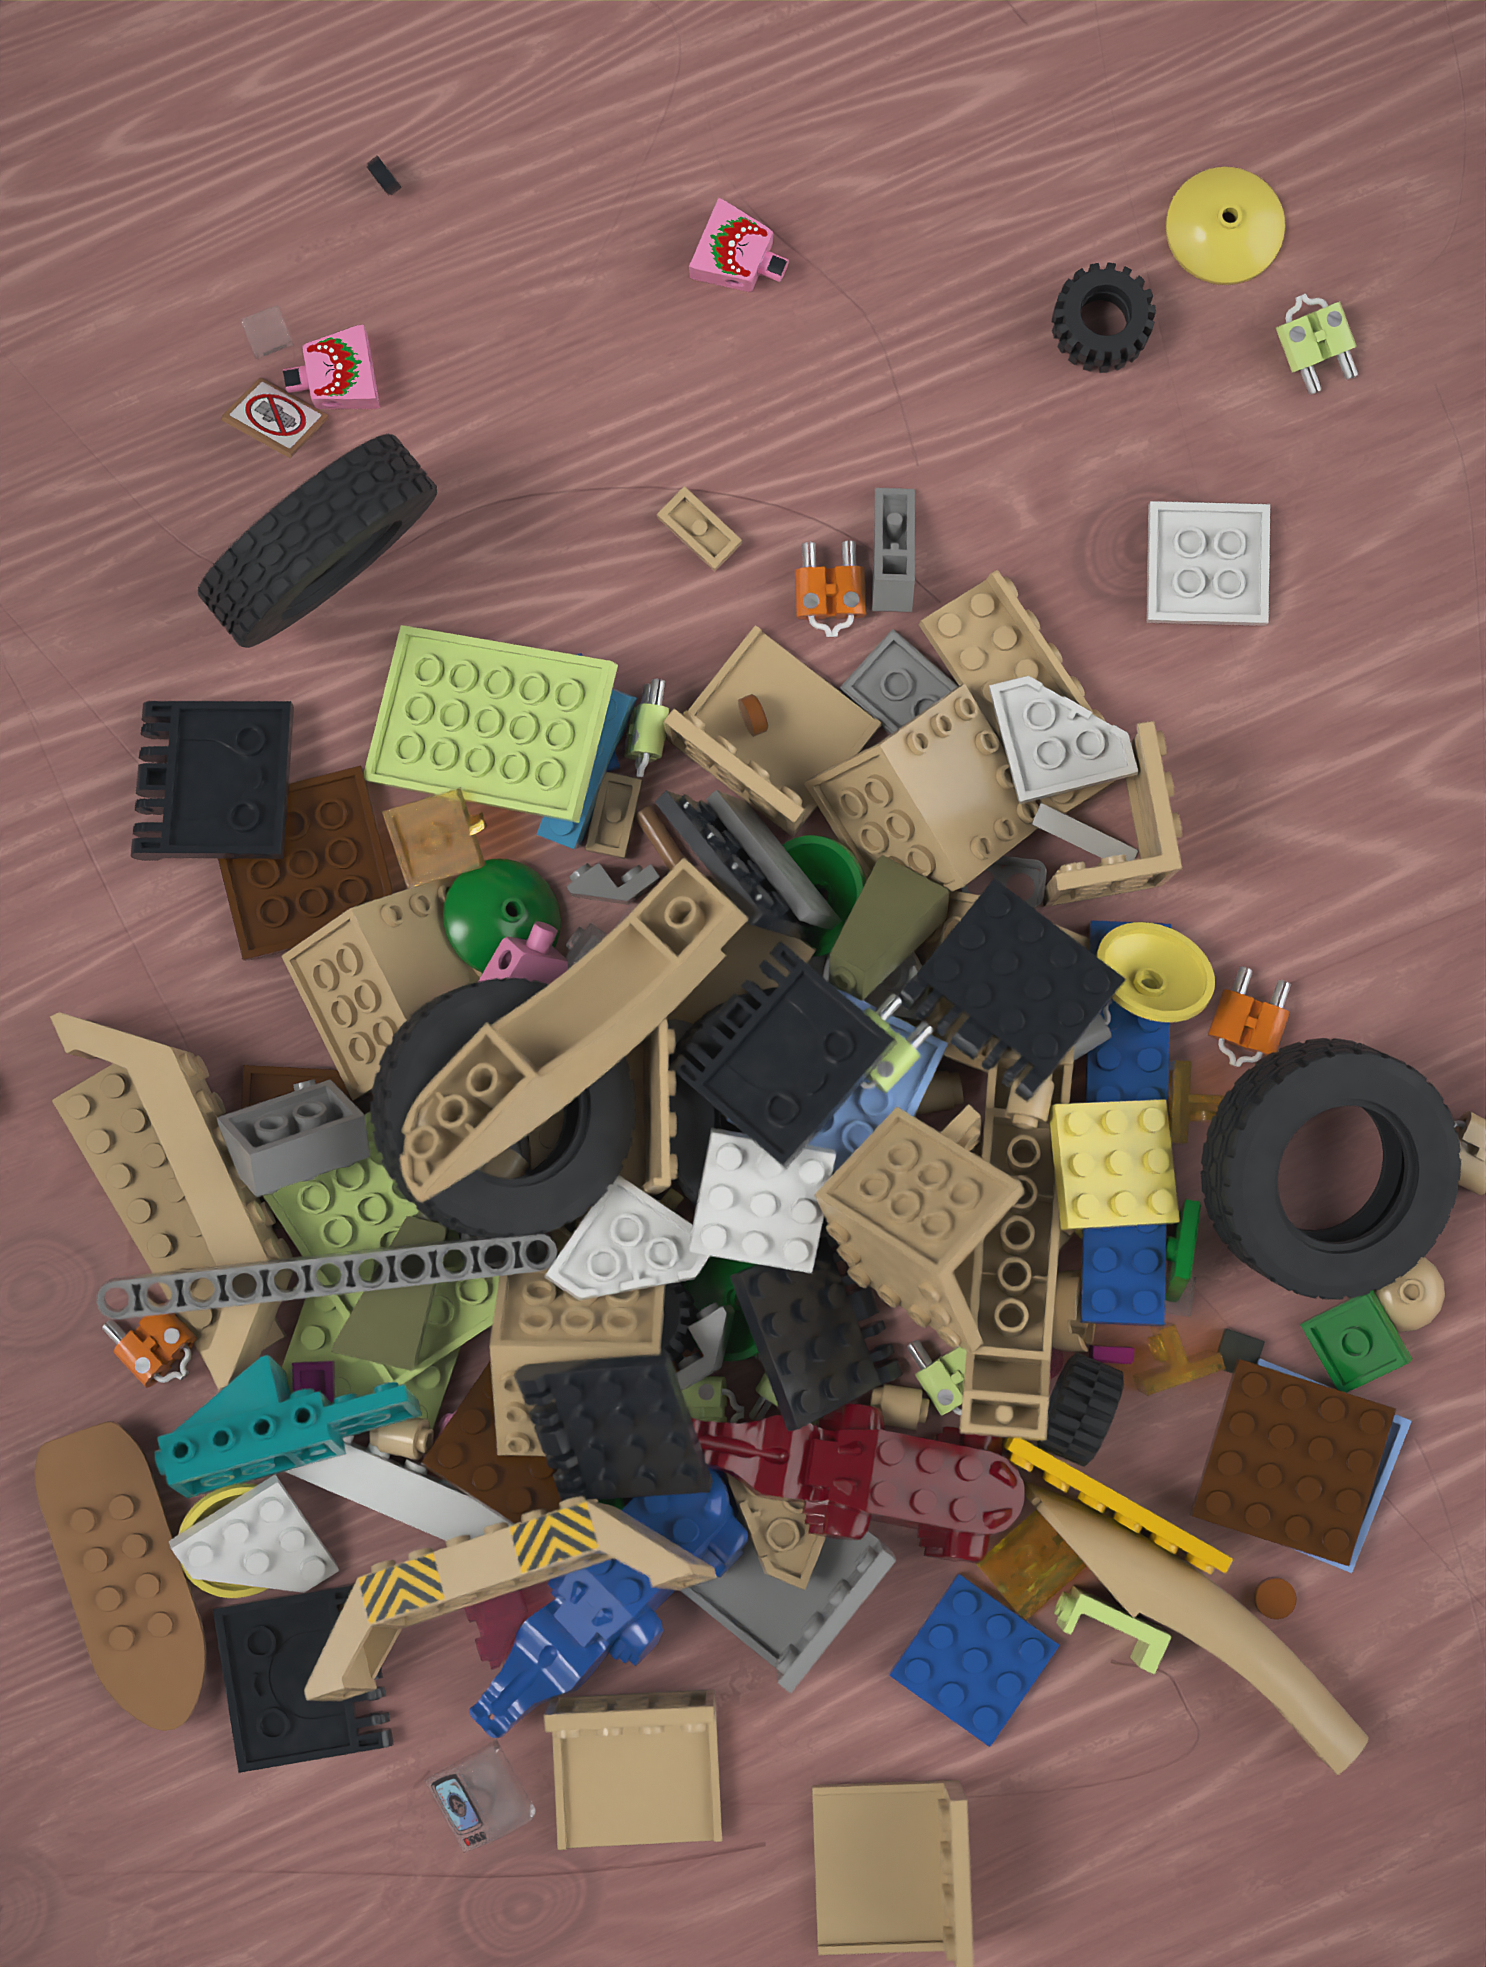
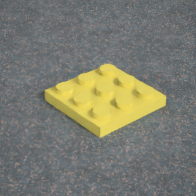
[1049,1100,1180,1230]

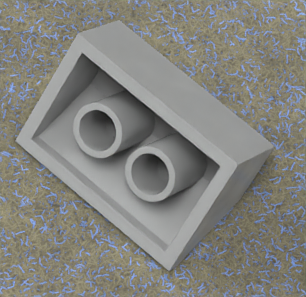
[217,1080,370,1197]

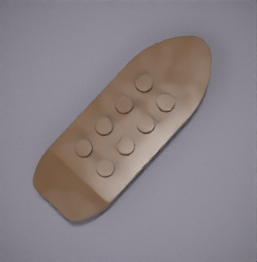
[35,1421,206,1731]

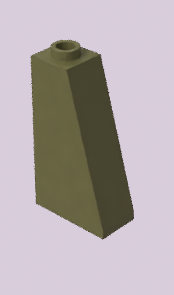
[828,855,950,1001]
[332,1211,449,1371]

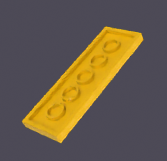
[1003,1437,1233,1575]

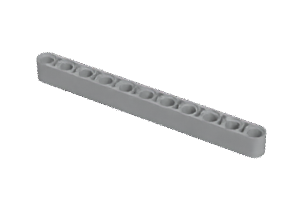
[97,1233,557,1319]

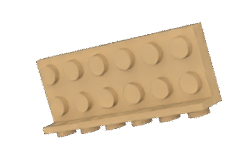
[918,570,1119,814]

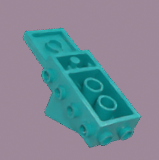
[155,1355,422,1499]

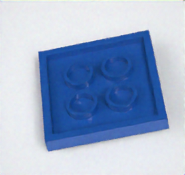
[888,1573,1060,1747]

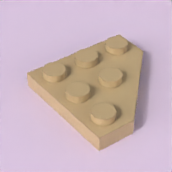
[723,1472,826,1590]

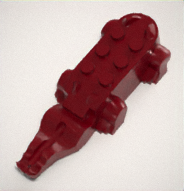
[691,1404,1025,1563]

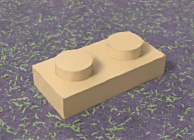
[657,486,742,572]
[585,772,642,859]

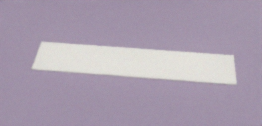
[1032,803,1138,861]

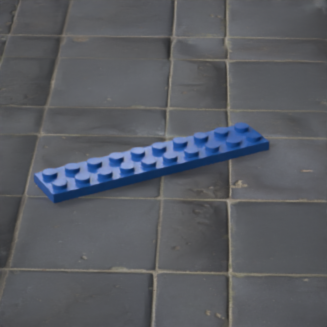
[1080,920,1171,1327]

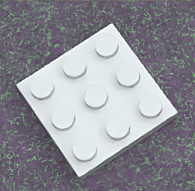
[1146,501,1270,626]
[689,1128,836,1273]

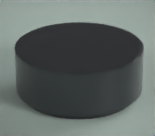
[366,155,402,196]

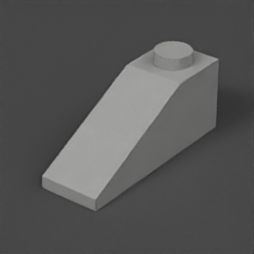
[872,488,915,612]

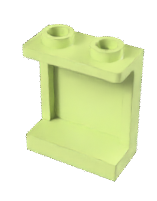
[1054,1585,1172,1675]

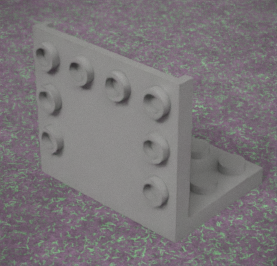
[680,1509,896,1693]

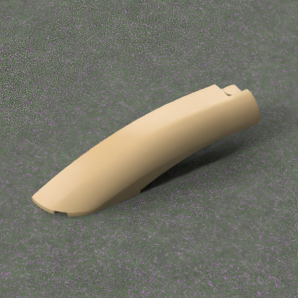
[400,858,748,1203]
[1022,1480,1369,1775]

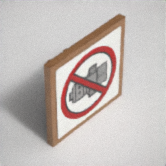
[221,377,328,458]

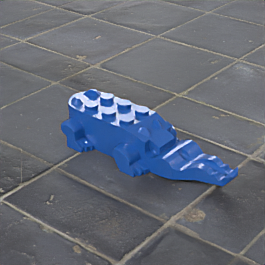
[469,1467,748,1738]

